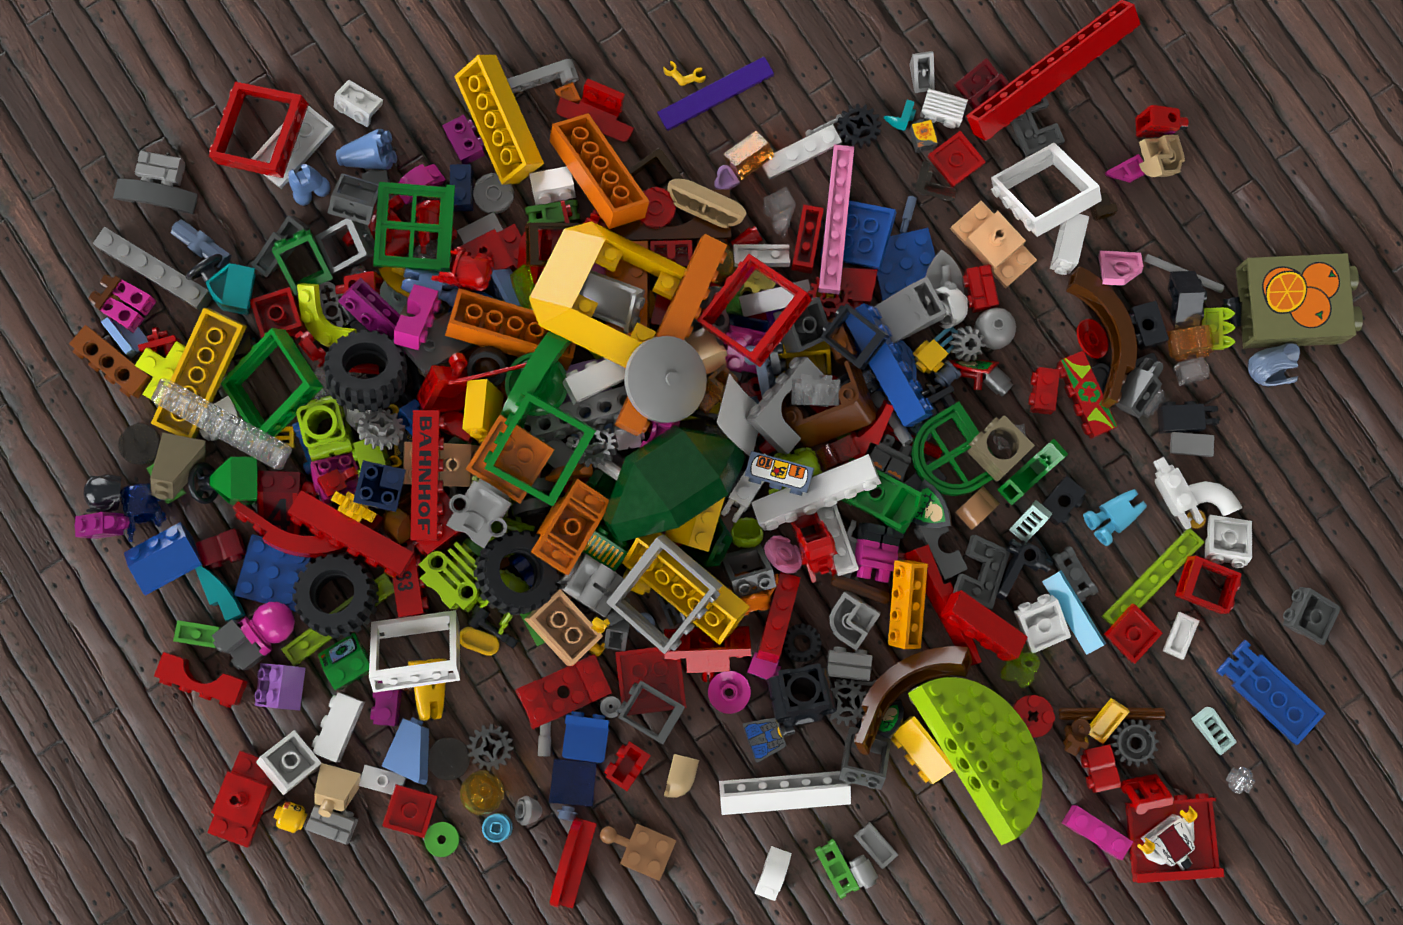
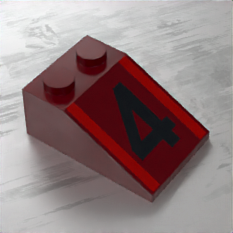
[257,471,306,537]

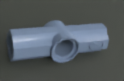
[170,219,231,269]

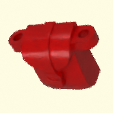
[342,195,419,257]

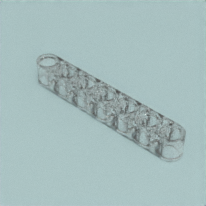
[151,379,292,470]

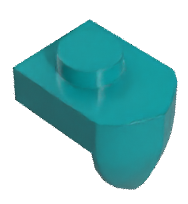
[884,99,916,131]

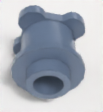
[934,361,961,388]

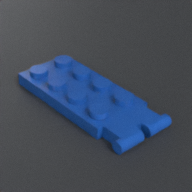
[1216,640,1326,745]

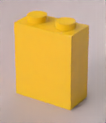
[462,379,504,444]

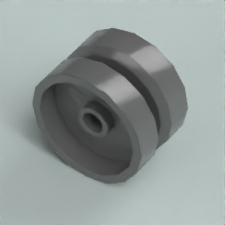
[511,478,555,517]

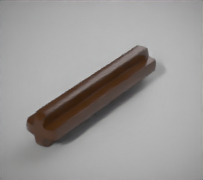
[831,574,891,604]

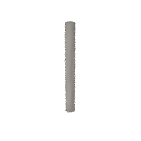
[1144,254,1224,293]

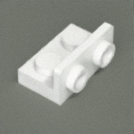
[334,80,383,127]

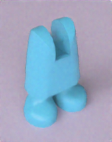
[1083,489,1147,546]

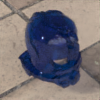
[120,483,166,542]

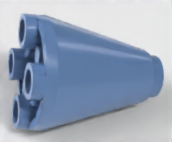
[336,129,397,170]

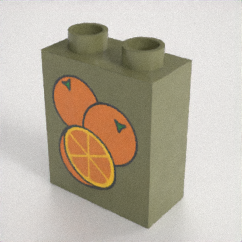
[1236,253,1363,349]

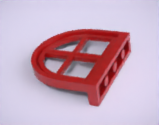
[549,817,597,908]

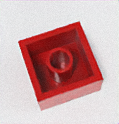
[250,287,307,339]

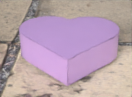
[714,165,740,189]

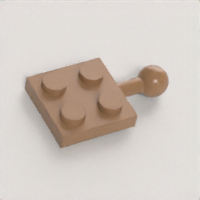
[600,823,676,881]

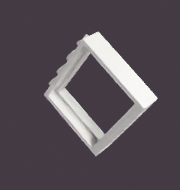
[991,143,1102,237]
[369,610,460,693]

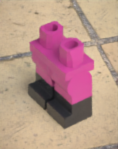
[855,523,904,583]

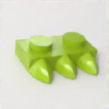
[1202,307,1235,350]

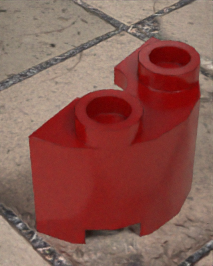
[604,741,651,791]

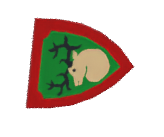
[948,359,999,390]

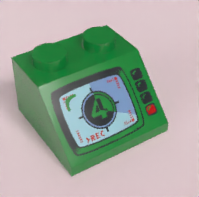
[318,632,370,691]

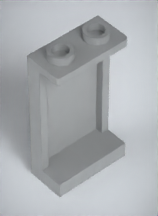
[579,270,645,334]

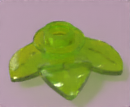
[1000,651,1040,688]

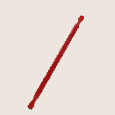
[448,363,526,385]

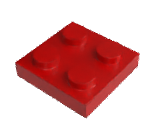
[927,131,986,188]
[1104,604,1163,664]
[382,784,438,838]

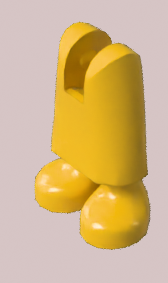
[408,659,447,721]

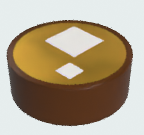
[1186,509,1207,530]

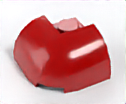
[441,411,476,444]

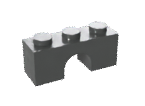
[914,524,968,581]

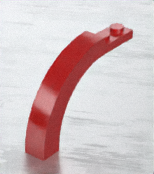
[233,501,383,558]

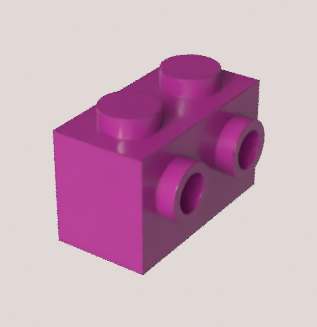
[442,114,485,164]
[370,681,402,726]

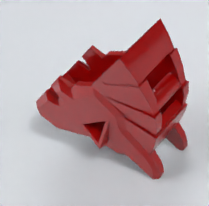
[790,512,838,583]

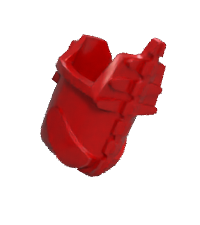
[416,200,457,254]
[431,247,494,291]

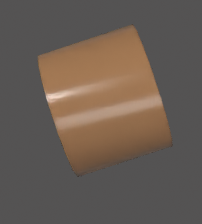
[955,486,1000,530]

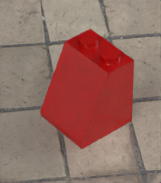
[415,490,466,557]

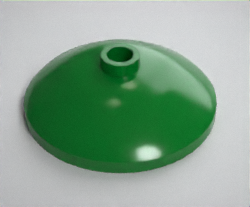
[505,353,568,416]

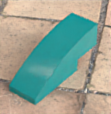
[195,565,246,622]

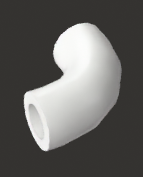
[1189,481,1242,516]

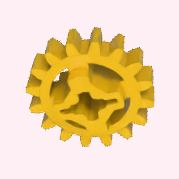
[331,491,377,523]

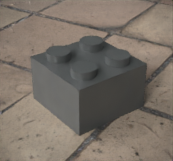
[773,297,828,353]

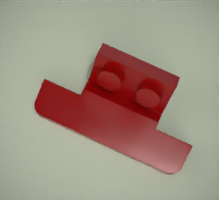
[556,78,634,142]

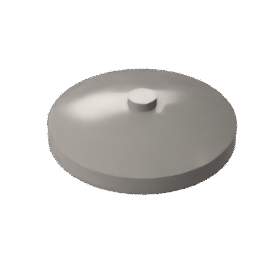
[624,336,707,423]

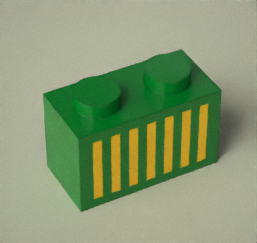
[582,524,629,572]

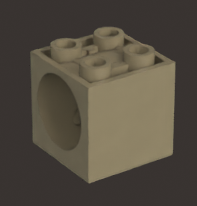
[968,415,1035,482]

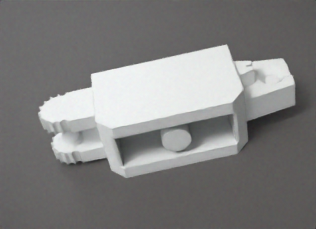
[721,453,766,523]
[1153,457,1203,529]

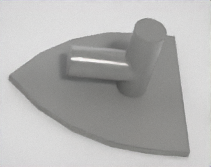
[926,250,964,294]

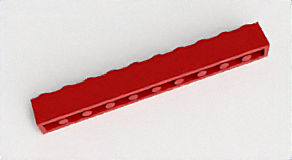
[966,0,1141,141]

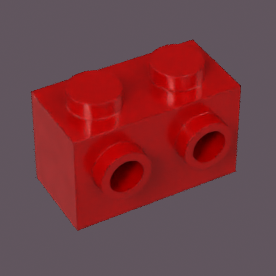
[1028,367,1060,415]

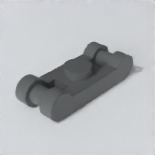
[1051,546,1098,603]

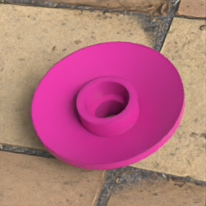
[708,671,751,714]

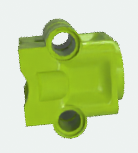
[296,395,355,461]

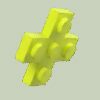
[135,341,185,404]

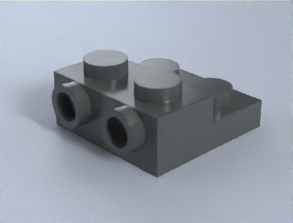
[1282,587,1341,645]

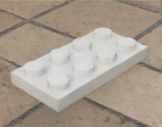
[251,106,335,189]

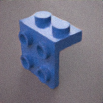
[562,711,610,763]

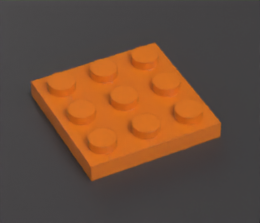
[466,414,555,504]

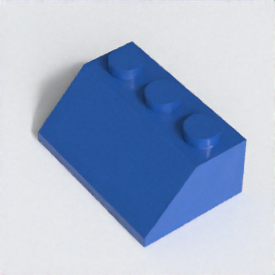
[124,522,202,596]

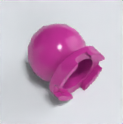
[238,602,295,656]

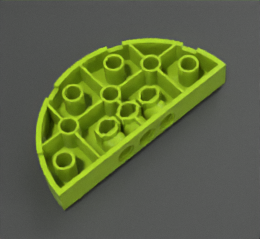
[908,677,1043,845]

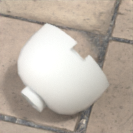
[935,286,968,329]

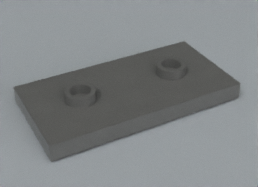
[400,311,475,375]

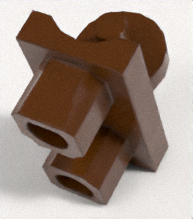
[1063,718,1091,756]

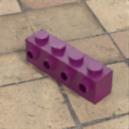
[338,278,406,354]

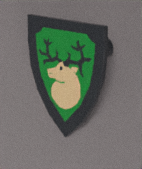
[912,479,951,528]
[855,700,904,739]

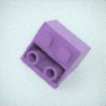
[255,663,305,711]

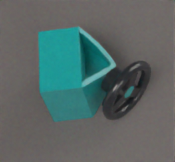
[186,254,256,315]

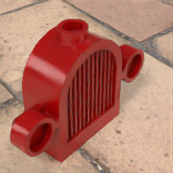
[417,353,468,414]

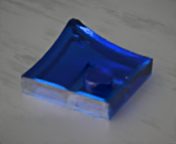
[549,759,597,806]

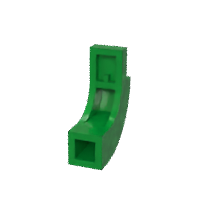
[997,439,1068,505]

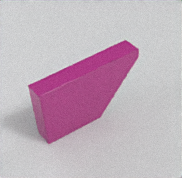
[1105,154,1145,183]

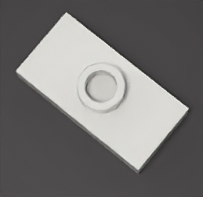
[359,765,406,795]

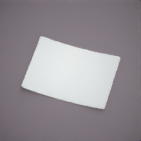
[717,373,758,456]

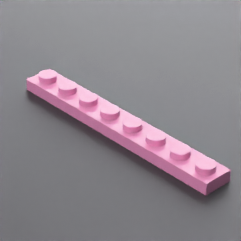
[818,144,854,294]

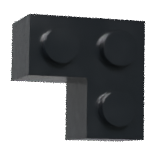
[1168,271,1207,329]

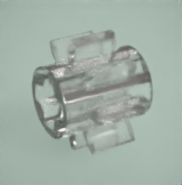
[1226,767,1255,794]

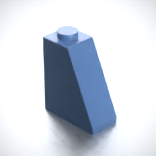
[382,717,429,785]

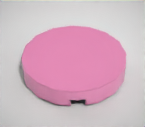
[764,536,802,574]

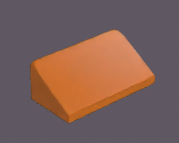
[546,463,593,483]

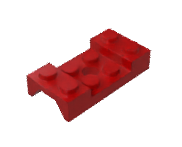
[515,654,612,730]

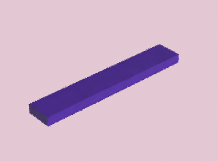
[657,57,774,131]

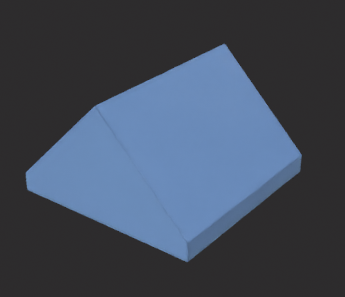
[488,269,529,308]

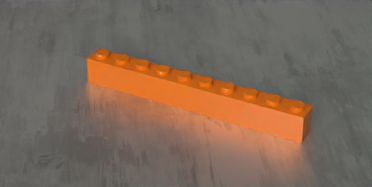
[614,234,727,436]

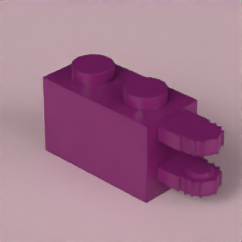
[74,512,130,539]

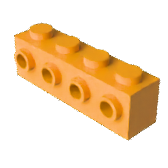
[888,560,928,649]

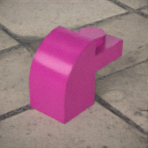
[398,164,446,204]

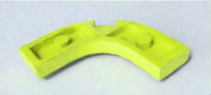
[297,283,357,347]

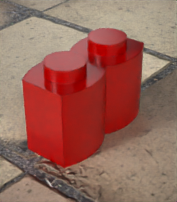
[1080,744,1121,793]

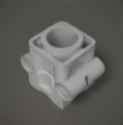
[446,479,512,548]
[556,552,624,617]

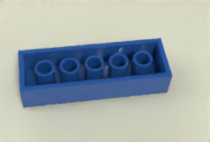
[845,303,934,427]

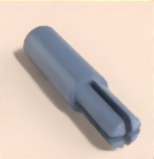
[900,196,917,233]

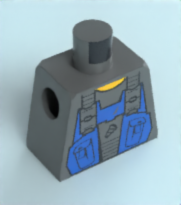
[742,718,795,763]

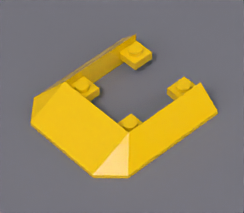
[529,221,686,368]

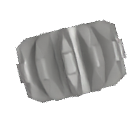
[949,326,986,362]

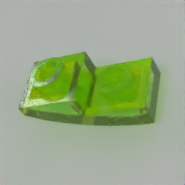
[510,265,535,309]

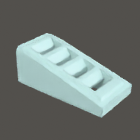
[1009,500,1052,542]
[1191,707,1237,755]

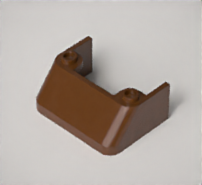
[781,361,876,448]

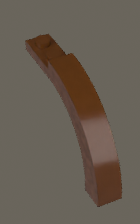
[1066,266,1137,409]
[854,646,973,755]

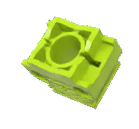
[419,542,482,613]

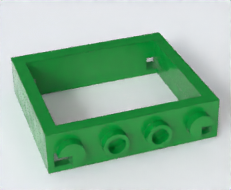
[221,328,323,442]
[483,391,596,506]

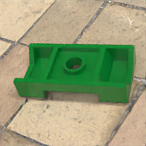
[841,457,926,534]

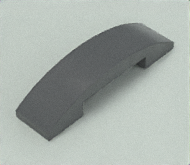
[113,179,198,215]

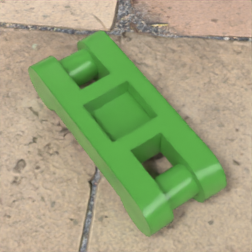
[525,200,581,224]
[814,839,859,899]

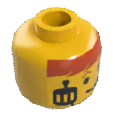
[273,801,308,833]

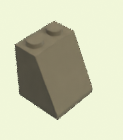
[150,432,206,500]

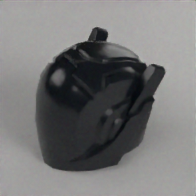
[83,474,122,513]

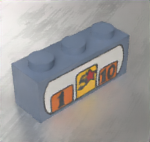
[745,451,814,496]

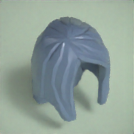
[1248,343,1300,386]

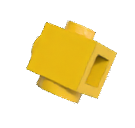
[913,339,949,375]

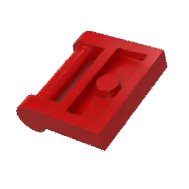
[1120,774,1173,814]

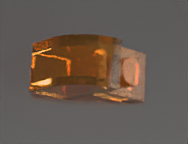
[699,364,738,414]

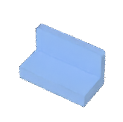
[101,317,150,358]

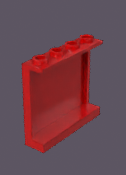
[1125,793,1224,883]

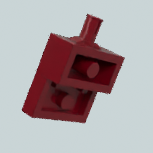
[954,58,1009,110]

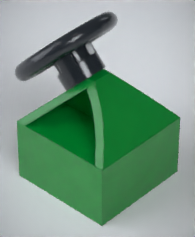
[188,457,257,505]

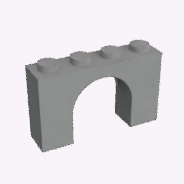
[746,357,839,454]

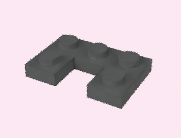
[1011,96,1065,158]
[953,535,1010,610]

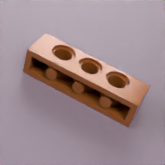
[69,325,152,399]

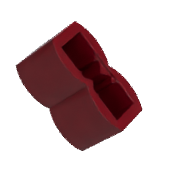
[195,529,247,570]

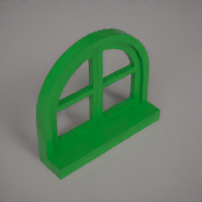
[912,402,995,496]

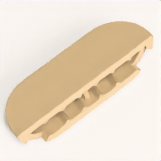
[668,179,746,228]

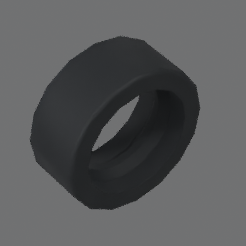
[467,346,508,387]

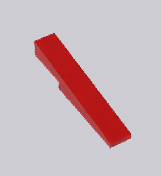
[905,544,982,666]

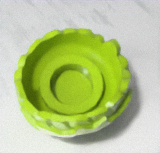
[730,517,764,548]

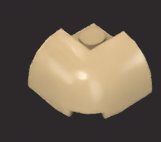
[1139,135,1185,177]
[664,754,699,798]

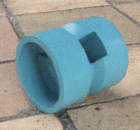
[482,813,513,843]

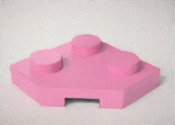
[1098,251,1143,285]

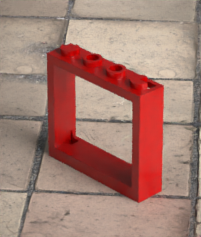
[209,82,309,178]
[697,254,812,367]

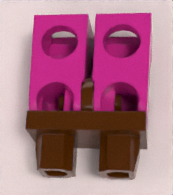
[88,274,156,333]

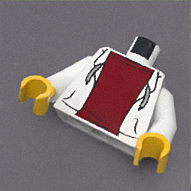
[1137,806,1197,870]

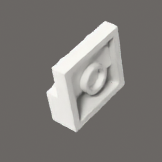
[1205,515,1252,568]
[1014,594,1071,654]

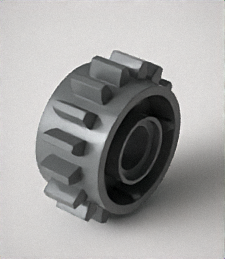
[1110,720,1159,767]

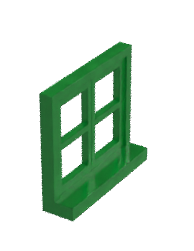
[373,182,455,272]

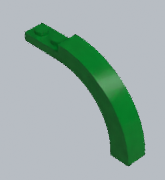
[501,331,572,428]

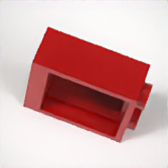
[1175,556,1242,614]

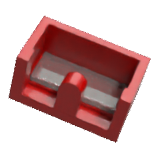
[650,240,692,267]

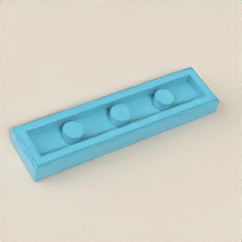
[1042,570,1106,655]

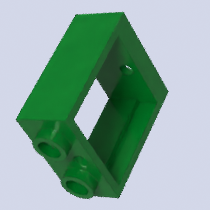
[272,230,333,296]

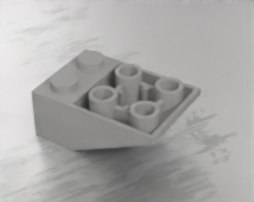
[874,277,947,343]

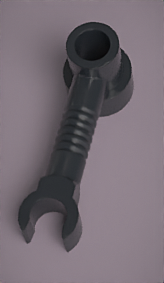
[467,604,518,648]

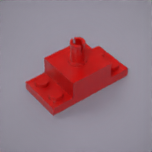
[450,224,522,292]
[664,626,751,682]
[207,751,274,848]

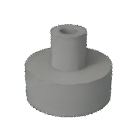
[600,695,621,718]

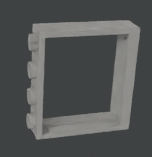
[606,534,723,654]

